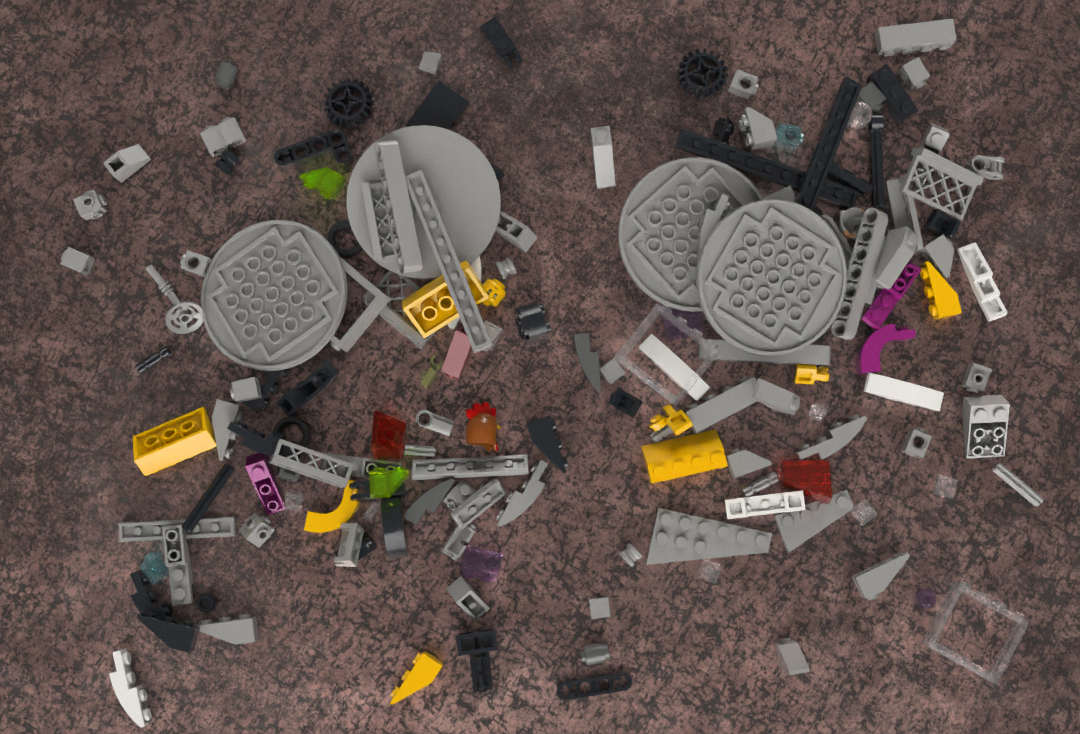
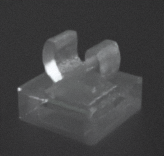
[849,499,877,526]

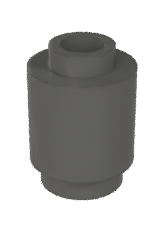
[214,60,239,90]
[580,642,610,666]

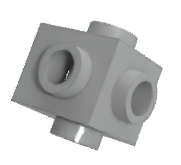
[73,190,107,220]
[239,512,274,548]

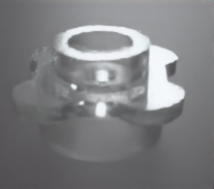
[808,402,827,421]
[282,492,304,512]

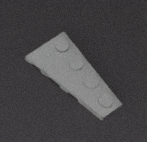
[774,490,854,553]

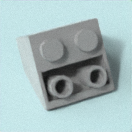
[738,107,777,153]

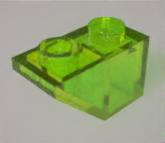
[299,167,346,199]
[369,467,409,498]

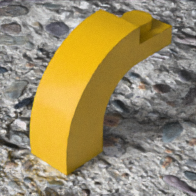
[304,479,360,533]

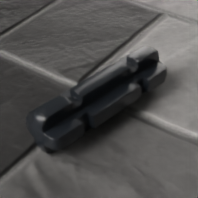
[136,346,172,374]

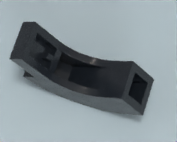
[277,358,339,417]
[381,495,408,559]

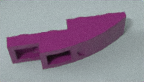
[861,261,921,330]

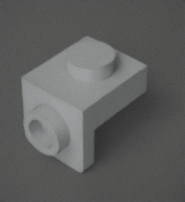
[444,479,477,510]

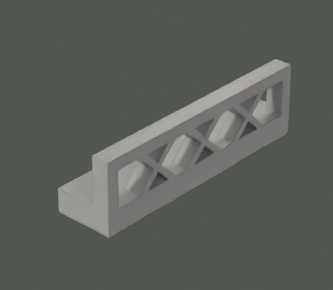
[884,175,924,253]
[361,182,397,262]
[269,439,354,488]

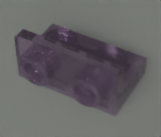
[459,545,503,583]

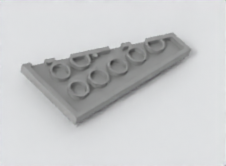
[646,508,772,565]

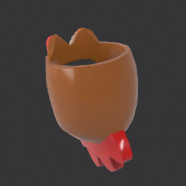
[466,402,501,452]

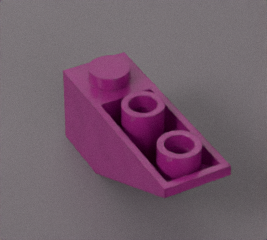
[245,452,286,515]

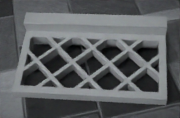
[900,148,984,220]
[363,271,437,350]

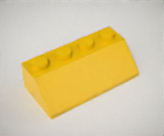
[402,260,489,338]
[133,407,217,476]
[641,429,728,484]

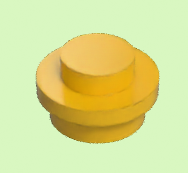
[648,414,666,431]

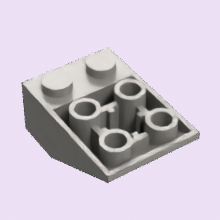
[962,395,1010,458]

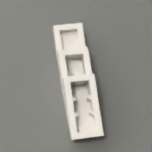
[957,242,1008,322]
[639,334,710,401]
[864,373,944,411]

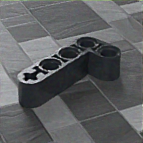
[274,129,354,170]

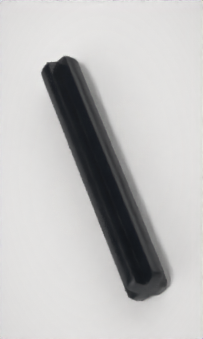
[182,464,234,533]

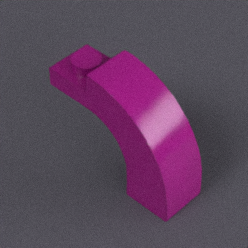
[856,324,916,375]

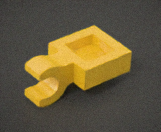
[794,364,829,384]
[663,404,693,436]

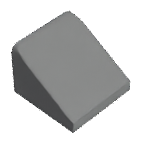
[418,51,442,75]

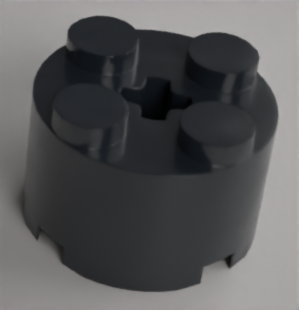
[513,302,551,346]

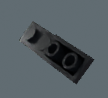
[227,420,306,456]
[130,570,173,618]

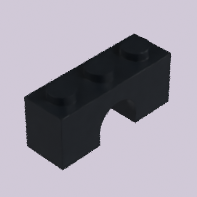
[866,64,919,126]
[242,368,291,412]

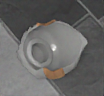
[839,207,865,240]

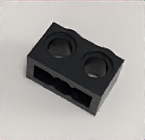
[456,628,498,656]

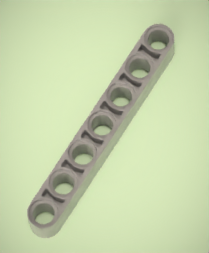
[375,140,423,274]
[831,208,888,340]
[698,339,831,366]

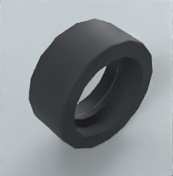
[327,220,363,258]
[272,417,311,448]

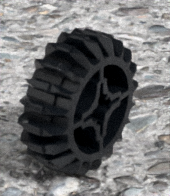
[677,48,728,100]
[323,77,374,129]

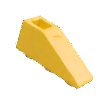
[920,261,962,320]
[390,651,444,705]

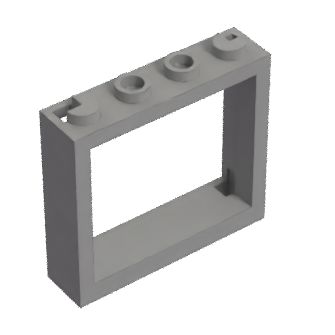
[330,256,391,352]

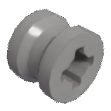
[495,256,517,280]
[618,543,643,567]

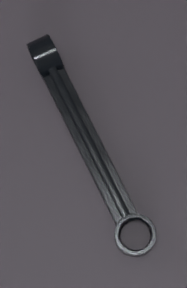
[868,113,890,221]

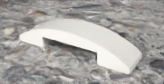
[725,490,806,519]

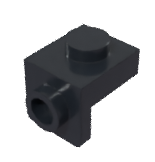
[925,209,961,238]
[609,387,643,418]

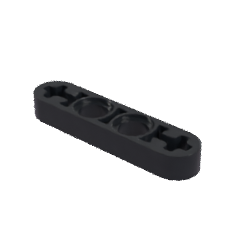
[557,672,632,700]

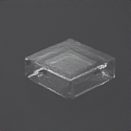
[933,475,958,499]
[363,501,381,521]
[697,559,722,584]

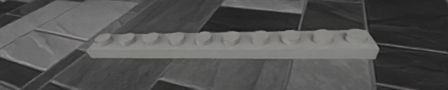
[405,169,493,353]

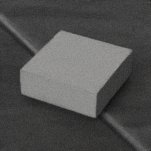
[600,358,626,385]
[589,597,611,619]

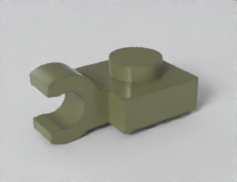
[420,354,445,389]

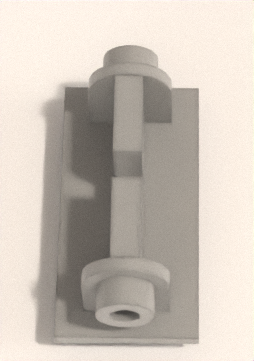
[441,523,476,561]

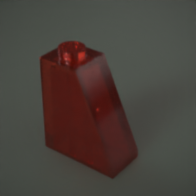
[777,461,833,504]

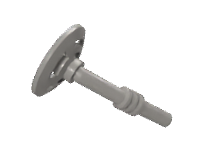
[146,265,204,334]

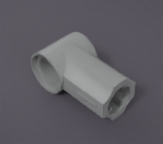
[416,410,455,436]

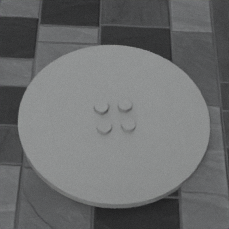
[346,125,501,279]
[618,157,764,312]
[696,199,847,356]
[200,220,348,371]

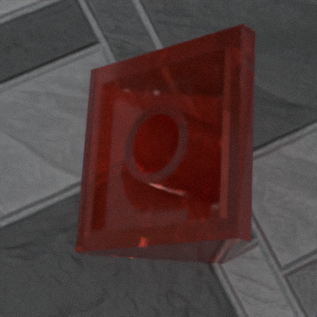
[371,411,406,459]

